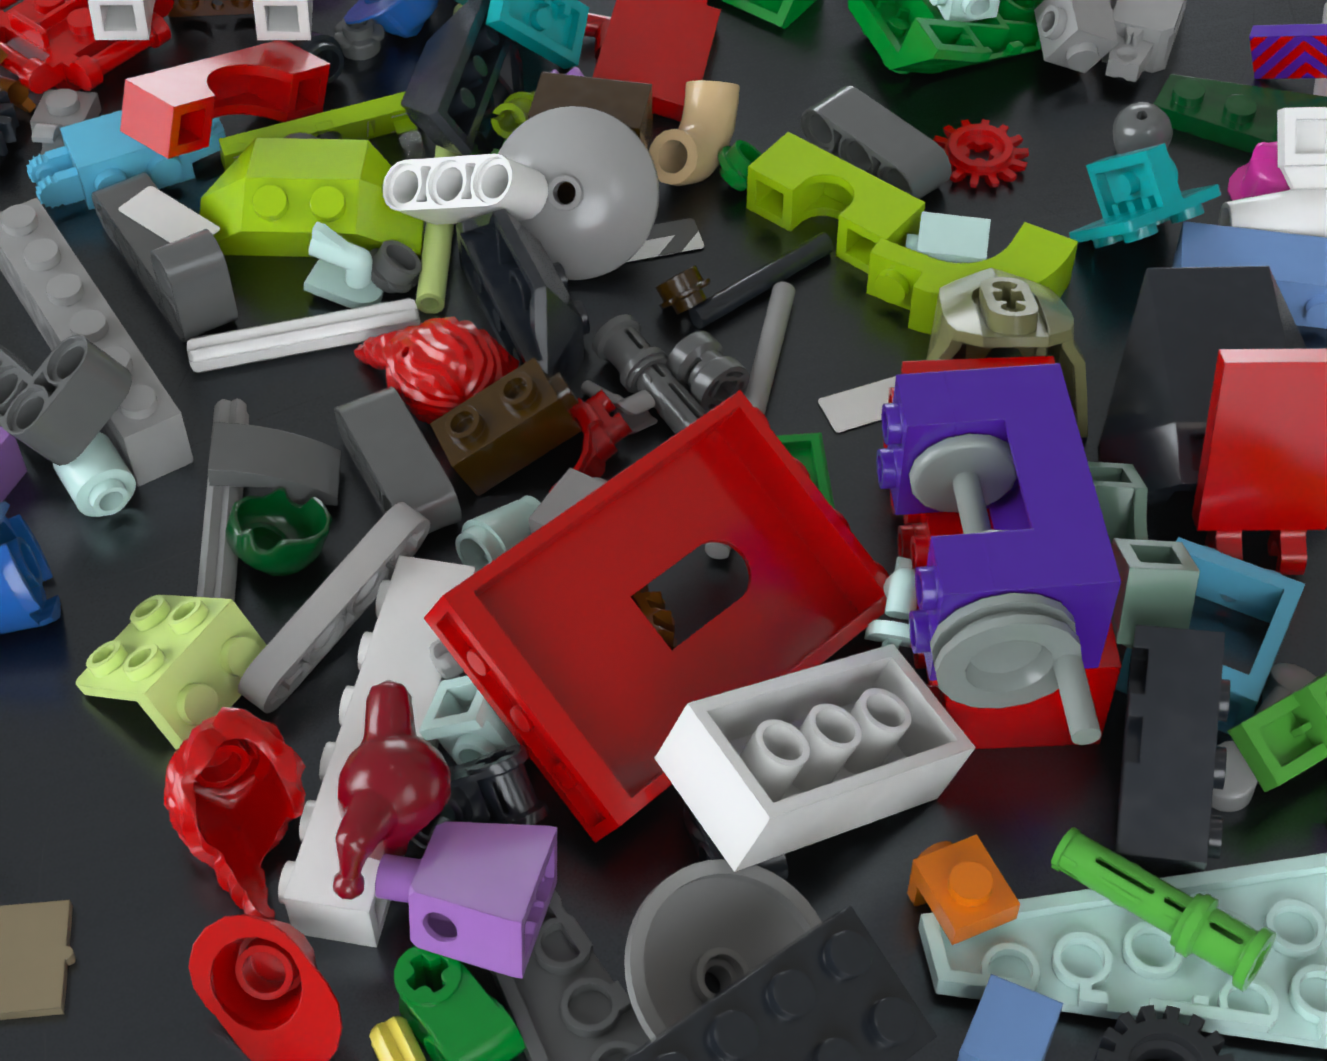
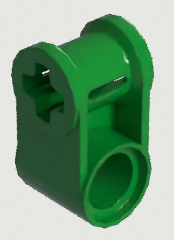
[394,946,525,1061]

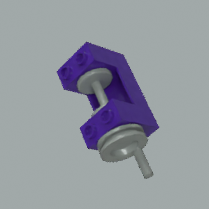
[876,363,1121,745]

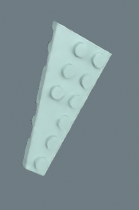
[918,853,1327,1049]

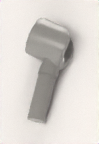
[581,380,657,435]

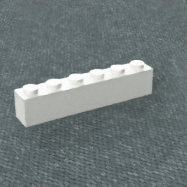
[278,555,476,948]

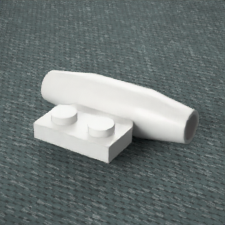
[1218,107,1327,238]

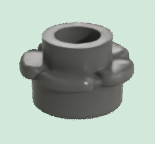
[333,18,385,60]
[370,240,422,293]

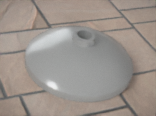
[498,106,659,280]
[624,859,822,1040]

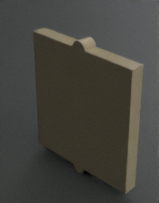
[0,900,76,1020]

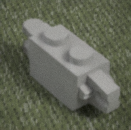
[1102,0,1188,82]

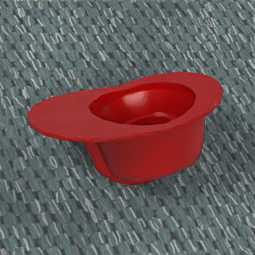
[188,914,343,1061]

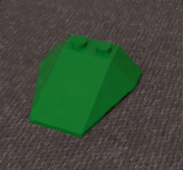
[848,0,1044,74]

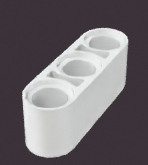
[383,154,548,225]

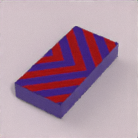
[1249,24,1327,79]

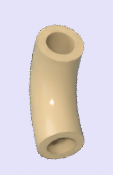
[649,80,740,186]

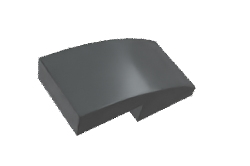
[208,422,341,506]

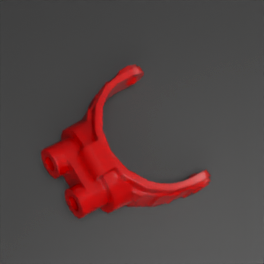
[549,389,633,493]

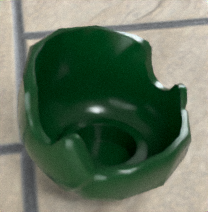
[225,488,332,576]

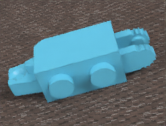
[26,110,226,210]

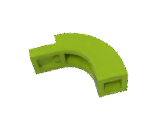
[866,222,1078,335]

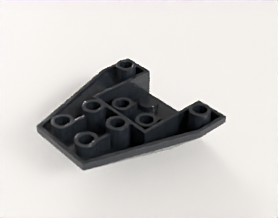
[1097,266,1307,505]

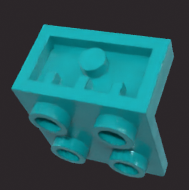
[454,0,590,69]

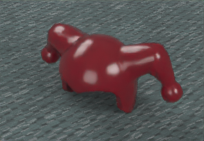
[333,680,451,900]

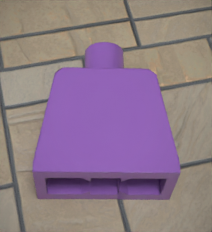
[375,821,557,979]

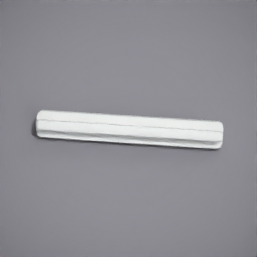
[187,298,420,373]

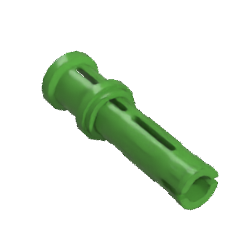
[1051,827,1276,992]

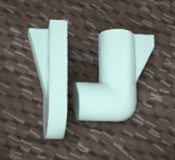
[304,221,383,309]
[864,557,917,649]

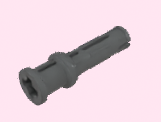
[592,314,707,434]

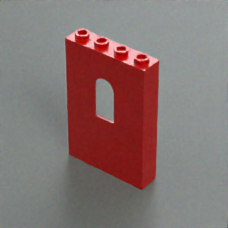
[424,390,889,843]

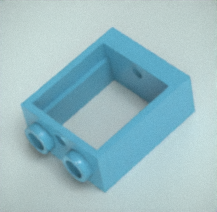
[1115,537,1305,734]

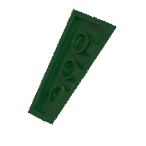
[1154,74,1327,154]

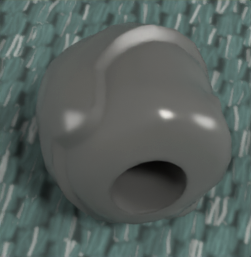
[1112,102,1173,155]

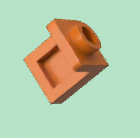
[907,834,1020,945]

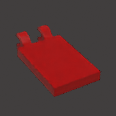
[592,0,721,122]
[1192,348,1327,575]

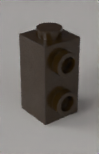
[430,357,582,496]

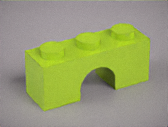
[746,132,925,274]

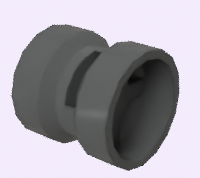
[666,331,749,412]

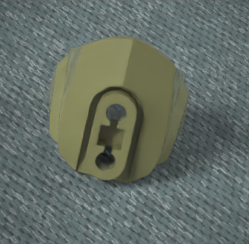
[926,268,1088,438]

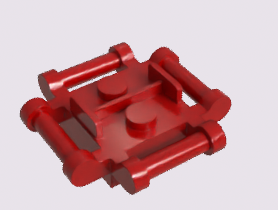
[0,0,174,94]

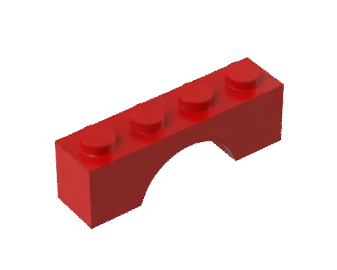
[120,40,330,159]

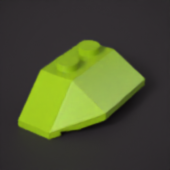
[200,138,425,259]

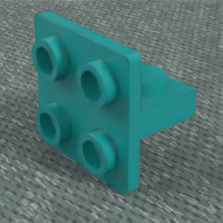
[1069,143,1222,248]

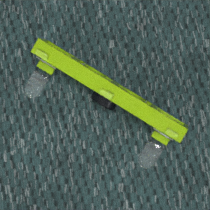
[219,91,427,171]

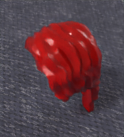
[354,316,519,424]
[164,707,306,919]

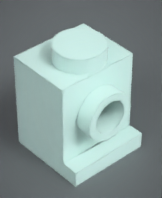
[419,676,520,765]

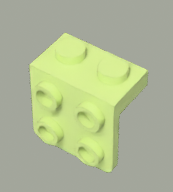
[76,595,267,750]

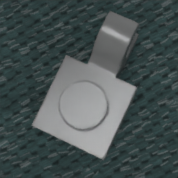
[30,89,101,155]

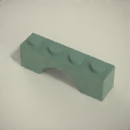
[1088,461,1200,649]

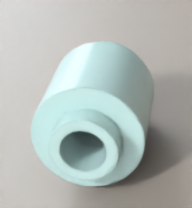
[53,432,136,517]

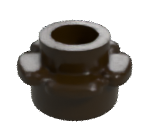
[655,265,711,315]

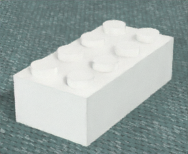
[655,644,976,872]

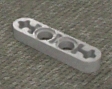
[238,502,431,714]

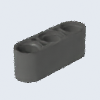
[800,86,951,199]
[334,386,462,534]

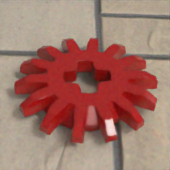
[933,119,1029,188]

